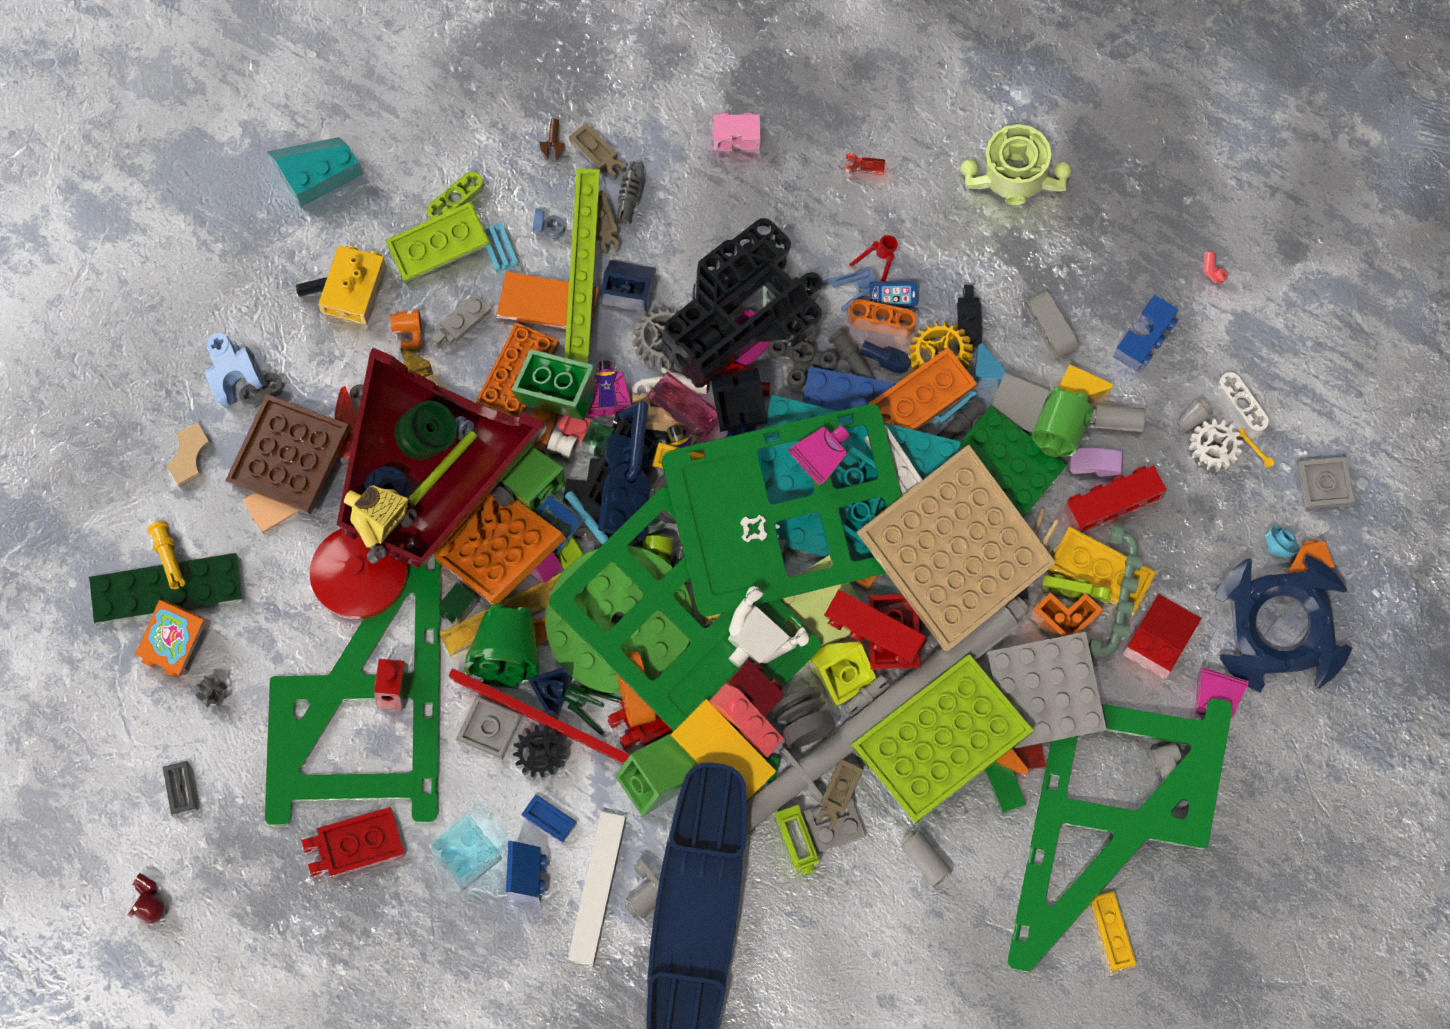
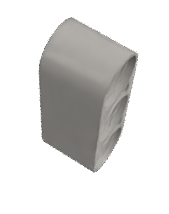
[1024,291,1078,359]

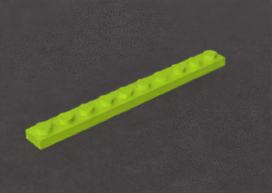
[564,168,600,364]

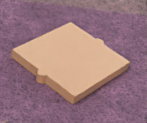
[242,493,300,533]

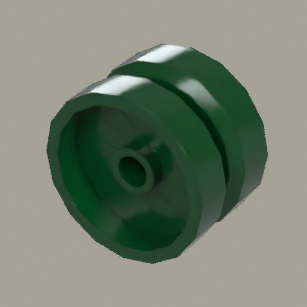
[394,400,457,461]

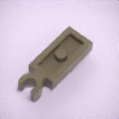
[569,123,625,180]
[596,191,619,254]
[816,759,863,829]

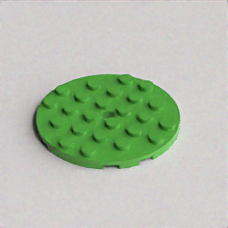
[545,545,694,694]

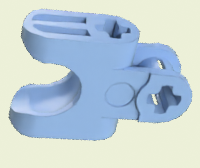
[205,333,266,408]

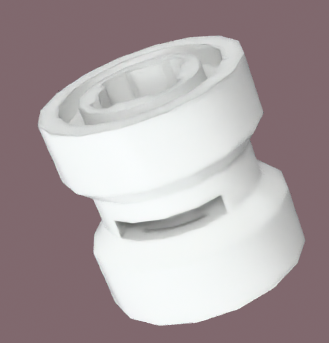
[547,430,578,460]

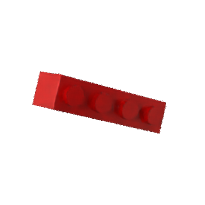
[1064,465,1167,533]
[824,589,928,666]

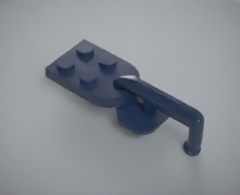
[598,401,650,542]

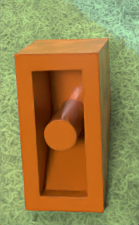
[1286,540,1335,574]

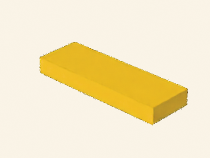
[1090,891,1137,973]

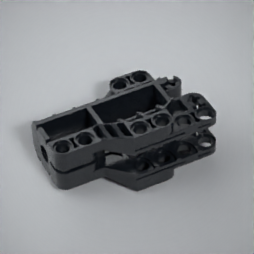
[661,218,823,388]

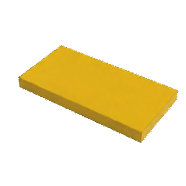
[1048,526,1156,615]
[670,699,776,801]

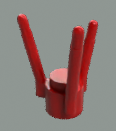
[849,235,898,281]

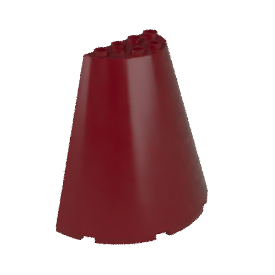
[336,347,547,569]

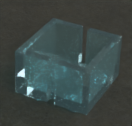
[428,815,502,891]

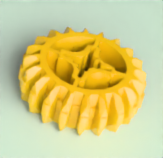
[909,321,973,370]

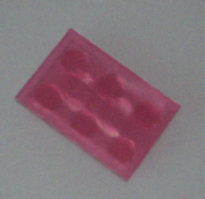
[647,372,718,440]

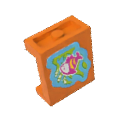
[135,600,210,678]

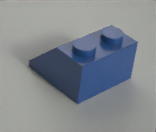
[506,841,546,902]

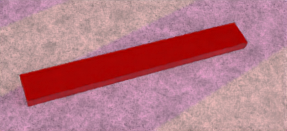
[448,668,630,764]

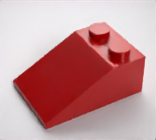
[868,594,921,670]
[1123,594,1202,680]

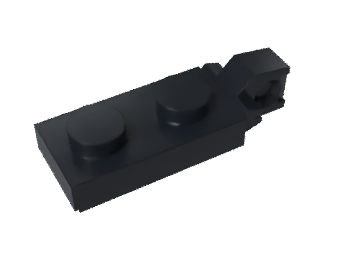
[956,285,982,350]

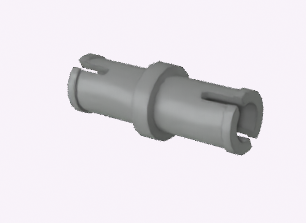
[842,675,890,718]

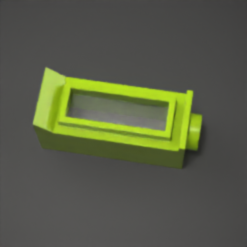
[774,805,820,876]

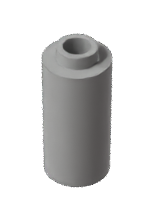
[1089,404,1145,432]
[901,831,953,887]

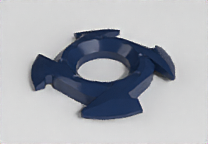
[1213,554,1353,693]

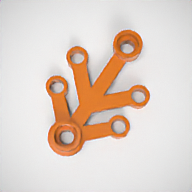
[435,489,499,557]

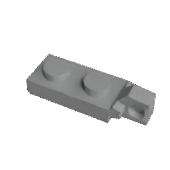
[431,293,491,349]

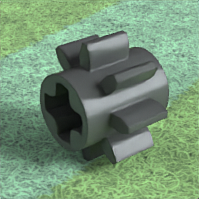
[195,675,228,707]

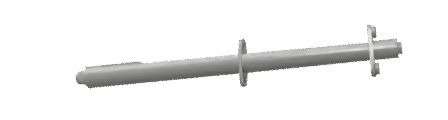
[625,596,1029,919]

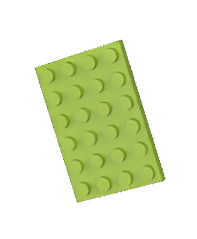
[852,654,1034,824]

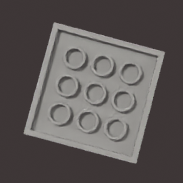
[987,632,1107,749]

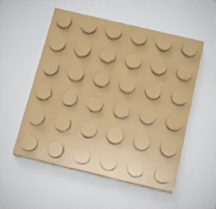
[856,445,1056,652]

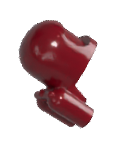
[127,873,165,926]

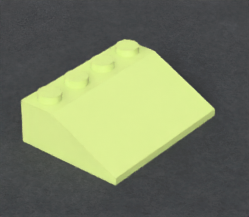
[780,555,860,669]

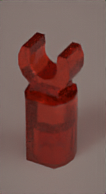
[844,153,885,175]

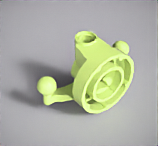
[960,124,1072,206]

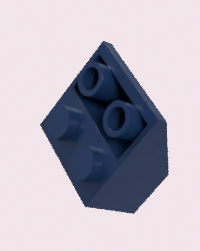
[600,260,657,312]

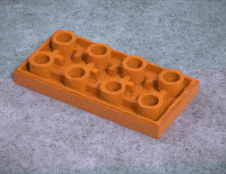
[496,271,599,329]
[475,322,559,418]

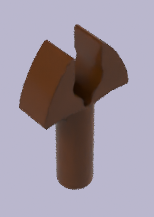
[539,118,565,161]

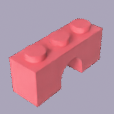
[709,683,784,757]

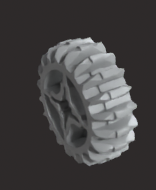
[632,307,679,370]

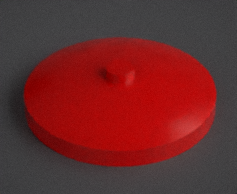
[309,528,409,620]

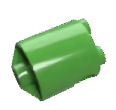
[1031,387,1093,457]

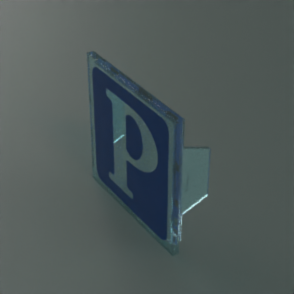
[534,492,586,557]

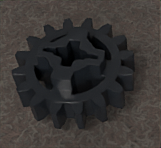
[513,725,567,781]

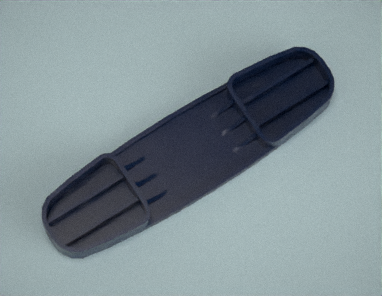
[645,762,747,1029]

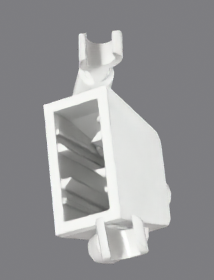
[728,586,809,668]

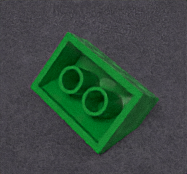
[511,349,595,420]

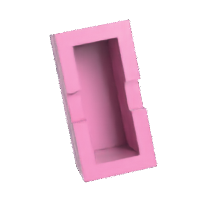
[713,113,760,150]

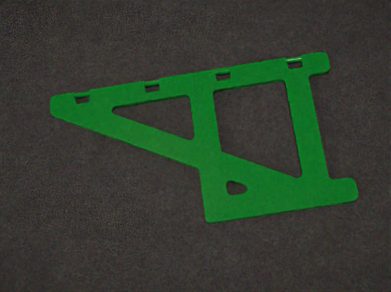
[265,555,441,826]
[1008,699,1232,972]

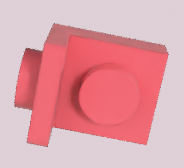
[557,414,596,445]

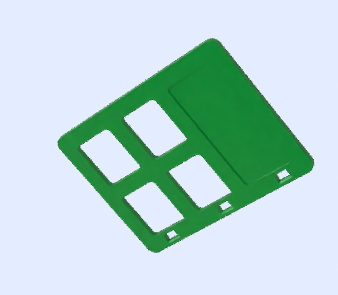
[662,404,901,617]
[549,487,820,732]

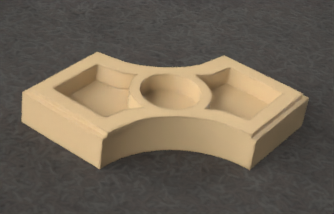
[166,422,210,487]

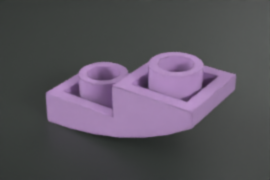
[1070,448,1123,477]

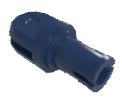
[859,340,911,374]

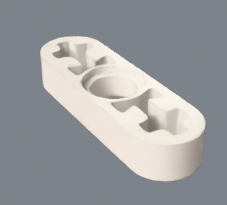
[1218,372,1269,435]

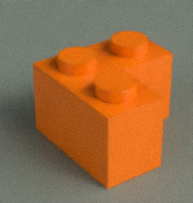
[1030,592,1103,638]

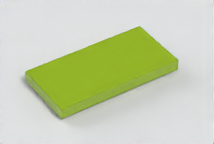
[385,201,491,283]

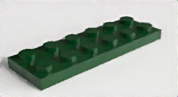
[89,553,243,626]

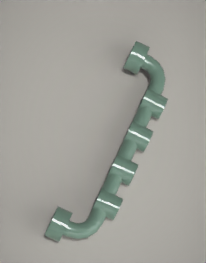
[1089,523,1143,660]

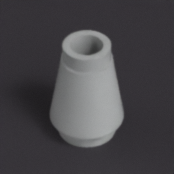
[1176,398,1213,432]

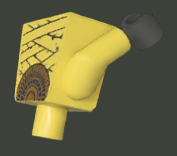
[344,486,417,564]

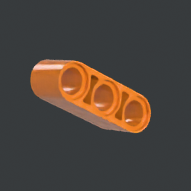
[848,299,917,338]
[616,651,656,727]

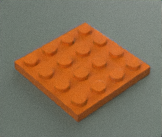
[434,497,566,605]

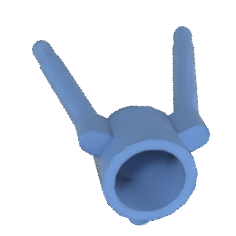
[822,268,876,311]

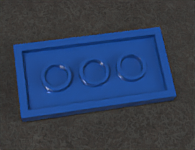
[803,367,897,411]

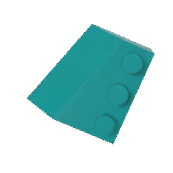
[267,137,362,207]
[809,443,880,546]

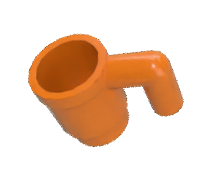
[390,309,423,351]

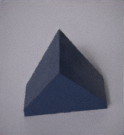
[527,667,573,719]

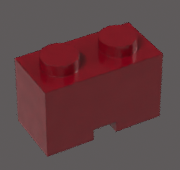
[724,660,785,717]

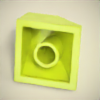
[809,641,876,707]

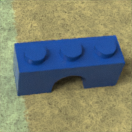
[1113,294,1179,372]

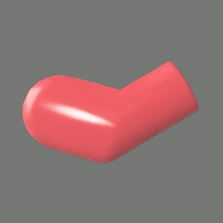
[1204,252,1228,284]

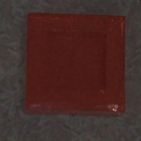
[1016,743,1046,771]

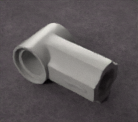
[1149,742,1182,781]

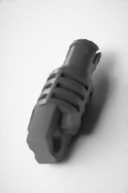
[615,161,644,225]

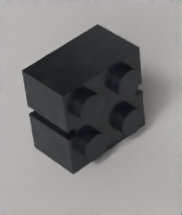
[710,368,768,432]

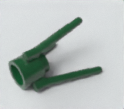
[563,683,623,735]

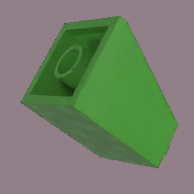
[498,446,566,513]
[615,734,698,817]

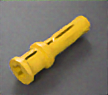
[147,521,185,589]

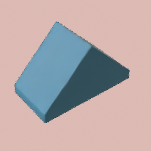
[974,343,1006,388]

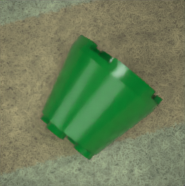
[464,604,540,688]

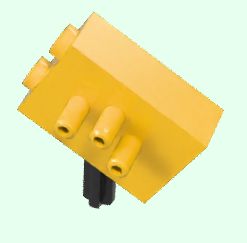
[296,245,386,325]

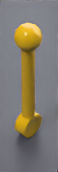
[1237,428,1274,468]

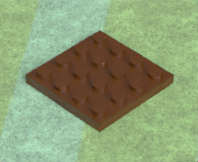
[225,394,351,515]

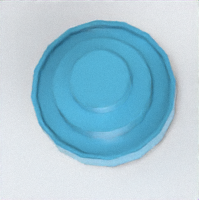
[1265,526,1299,559]

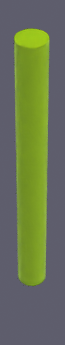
[408,430,477,506]

